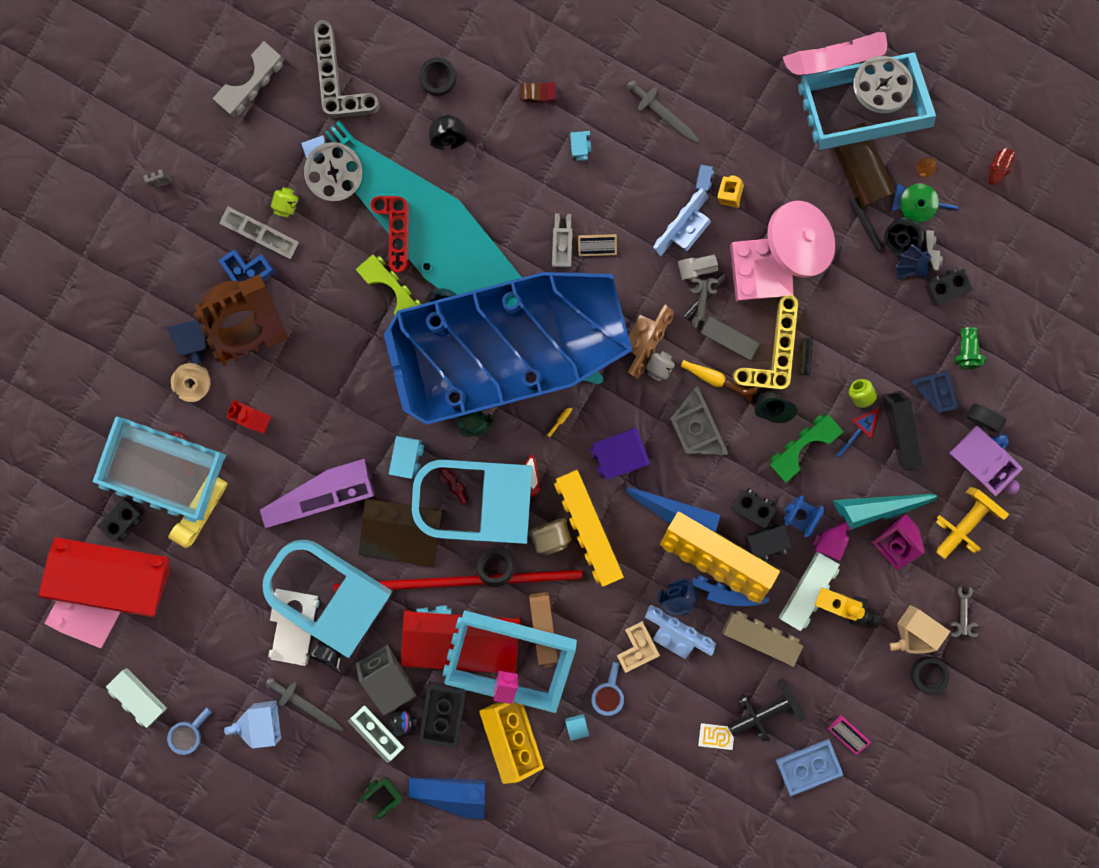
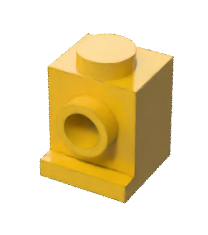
[717,176,744,208]

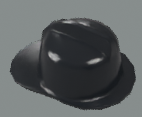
[754,391,797,423]
[305,641,346,677]

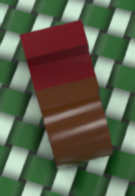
[520,82,555,103]

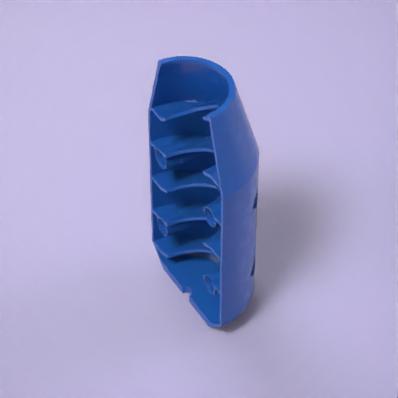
[384,272,633,425]

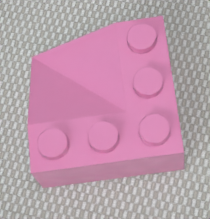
[730,239,793,302]

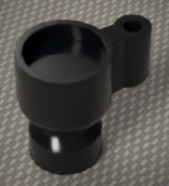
[849,596,881,628]

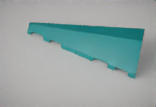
[833,494,937,529]

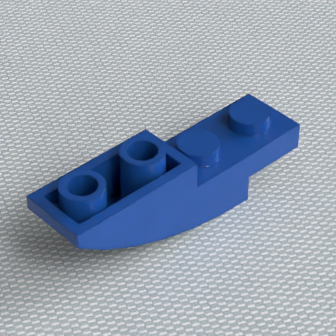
[691,575,769,606]

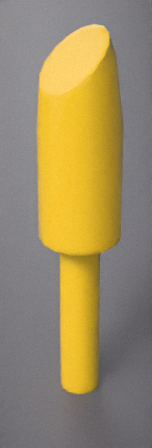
[547,408,573,437]

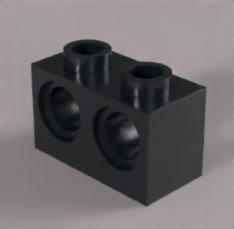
[925,268,973,306]
[730,488,777,529]
[97,498,145,542]

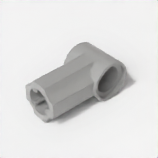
[678,254,718,281]

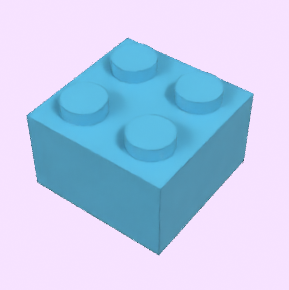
[389,436,424,479]

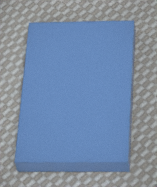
[776,739,844,797]

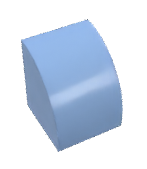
[301,136,327,162]

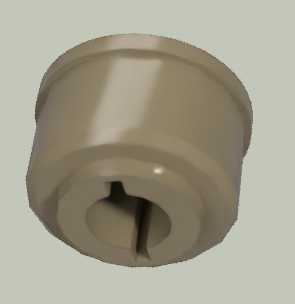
[528,518,572,555]

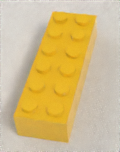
[554,469,624,587]
[660,511,780,604]

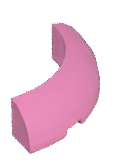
[783,32,887,75]

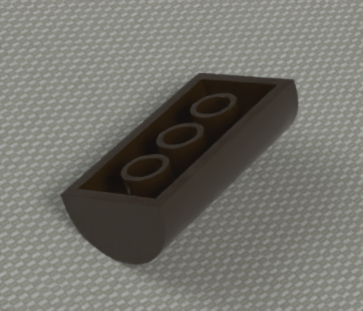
[833,122,896,208]

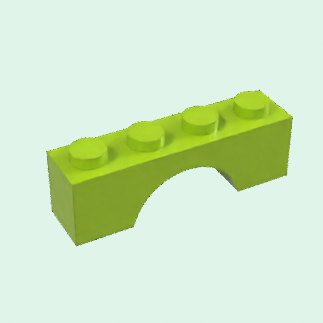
[356,255,421,315]

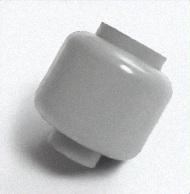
[646,351,675,381]

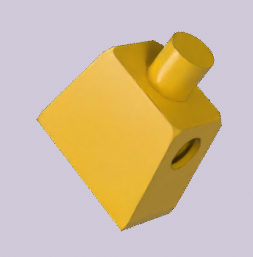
[815,587,865,621]

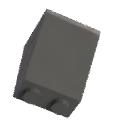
[356,644,416,716]

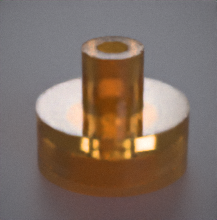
[917,156,937,177]

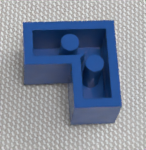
[218,249,276,282]

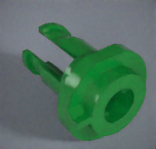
[954,327,986,370]

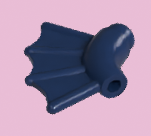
[895,244,931,279]

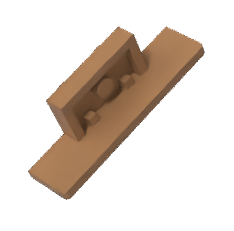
[628,305,674,379]

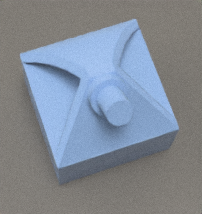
[224,701,281,748]

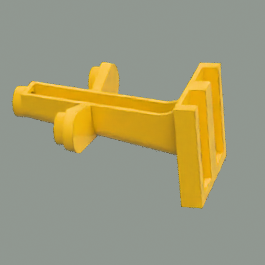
[936,487,1009,559]

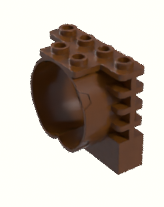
[194,274,288,366]

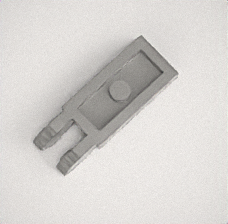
[552,214,572,268]

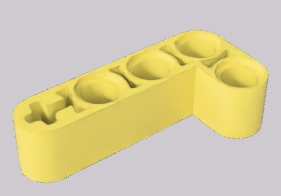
[168,477,228,548]

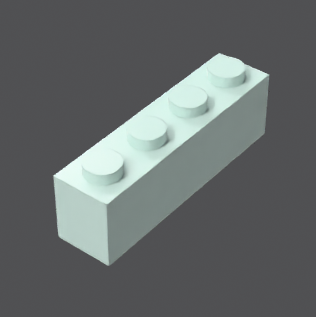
[778,552,840,631]

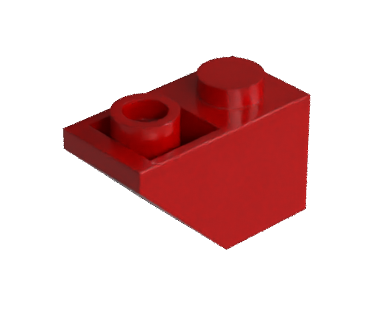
[226,400,271,434]

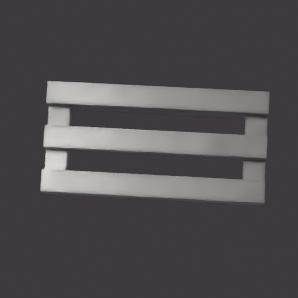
[143,170,173,188]

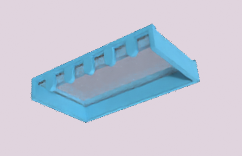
[93,417,226,523]

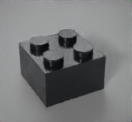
[743,523,792,561]

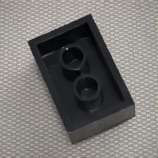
[419,681,467,748]

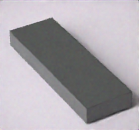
[700,316,760,360]

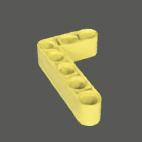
[733,295,798,389]

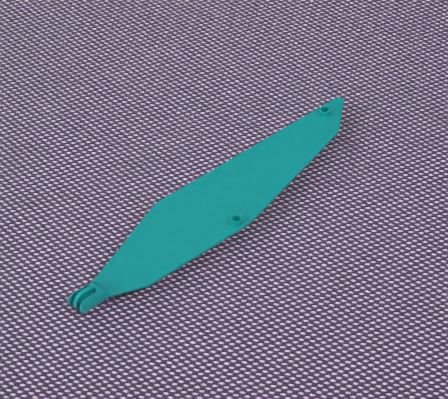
[324,121,603,384]

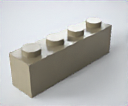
[722,611,803,667]

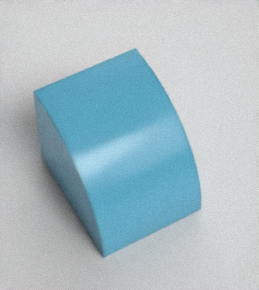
[565,714,590,741]

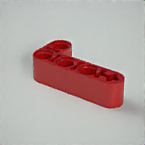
[370,196,409,273]

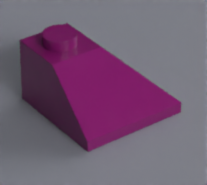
[872,514,924,570]

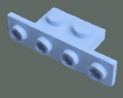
[653,188,711,256]
[645,605,716,659]

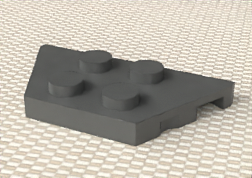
[670,387,728,455]

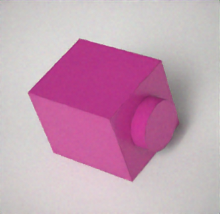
[493,671,518,704]

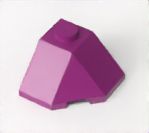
[812,521,850,561]

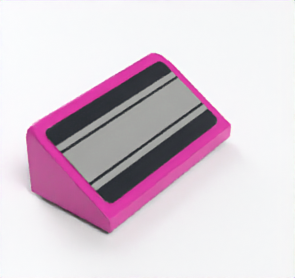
[828,715,871,755]

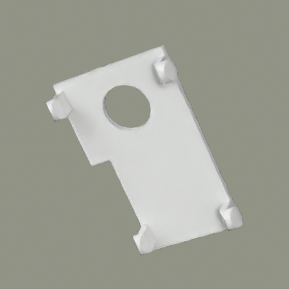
[268,589,319,666]

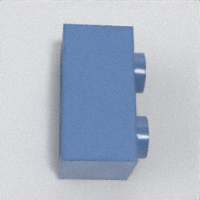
[695,165,714,192]

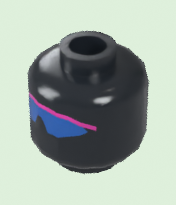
[389,711,417,736]

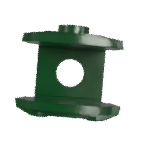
[358,776,402,820]

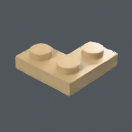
[617,621,660,673]

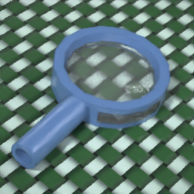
[167,707,212,755]

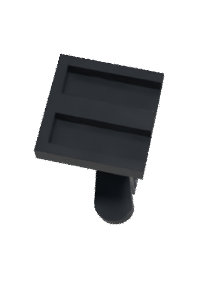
[728,678,807,742]

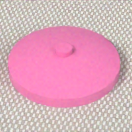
[768,201,835,278]

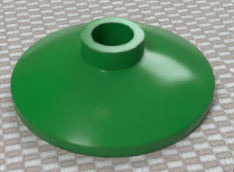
[900,184,939,222]

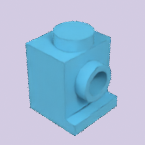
[570,131,591,161]

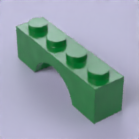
[768,414,844,483]

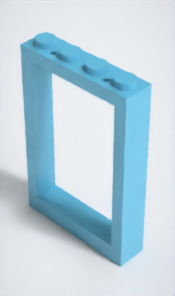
[798,52,936,150]
[442,610,577,713]

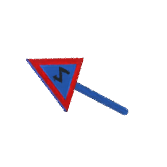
[837,408,879,457]

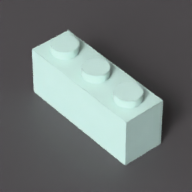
[106,668,167,728]
[348,705,404,763]

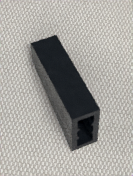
[882,391,923,471]

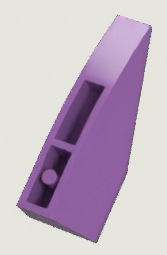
[260,459,375,528]

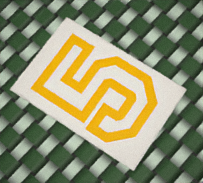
[698,723,734,750]

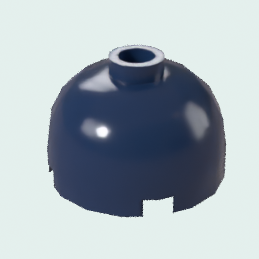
[657,579,697,616]

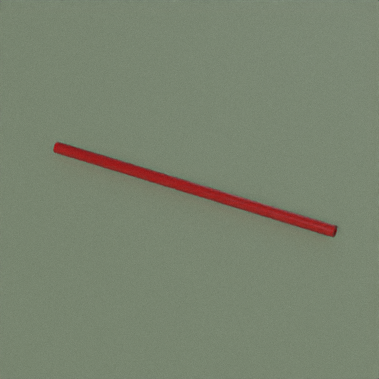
[333,570,582,593]

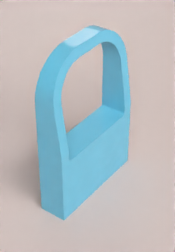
[412,460,532,544]
[263,540,392,658]

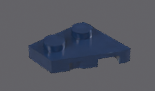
[911,371,958,413]

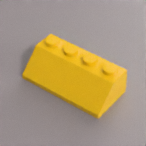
[479,702,544,784]

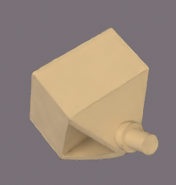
[890,605,950,654]

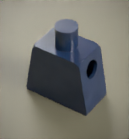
[167,319,210,365]

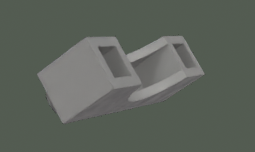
[213,41,284,117]

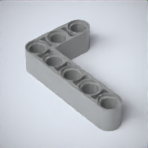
[314,20,380,118]

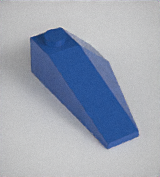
[409,777,486,819]

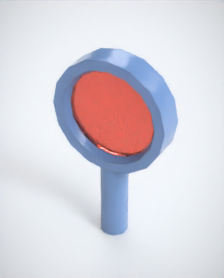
[592,661,624,716]

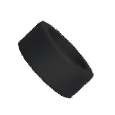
[419,57,456,96]
[967,403,1007,433]
[477,548,514,587]
[911,656,950,694]

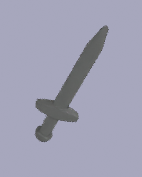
[627,80,699,142]
[265,678,344,731]

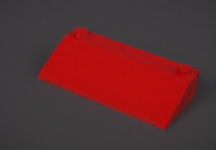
[38,537,170,618]
[401,609,520,674]

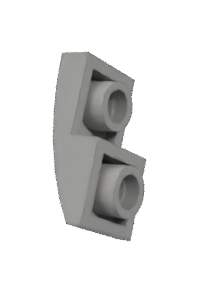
[922,230,943,272]

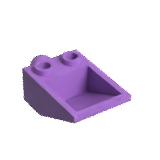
[950,426,1023,496]

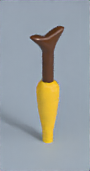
[681,360,757,404]

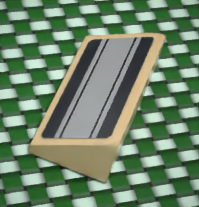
[578,234,617,256]

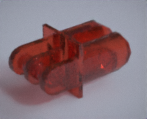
[988,148,1015,185]

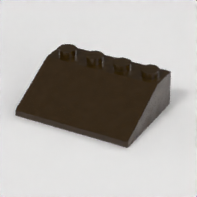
[358,498,443,567]

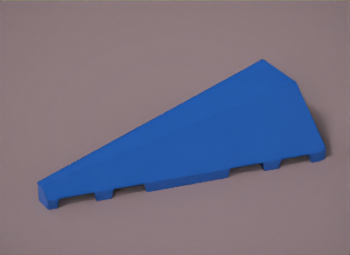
[625,486,720,532]

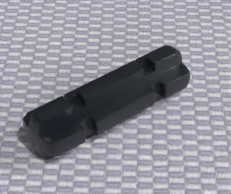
[800,338,813,375]

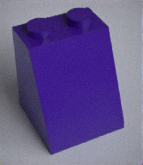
[590,428,650,480]

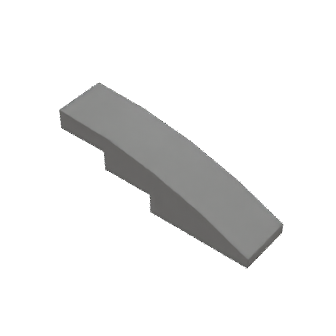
[219,206,299,259]

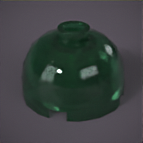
[455,410,494,437]

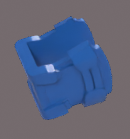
[783,496,824,537]

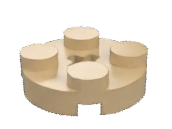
[171,363,211,402]

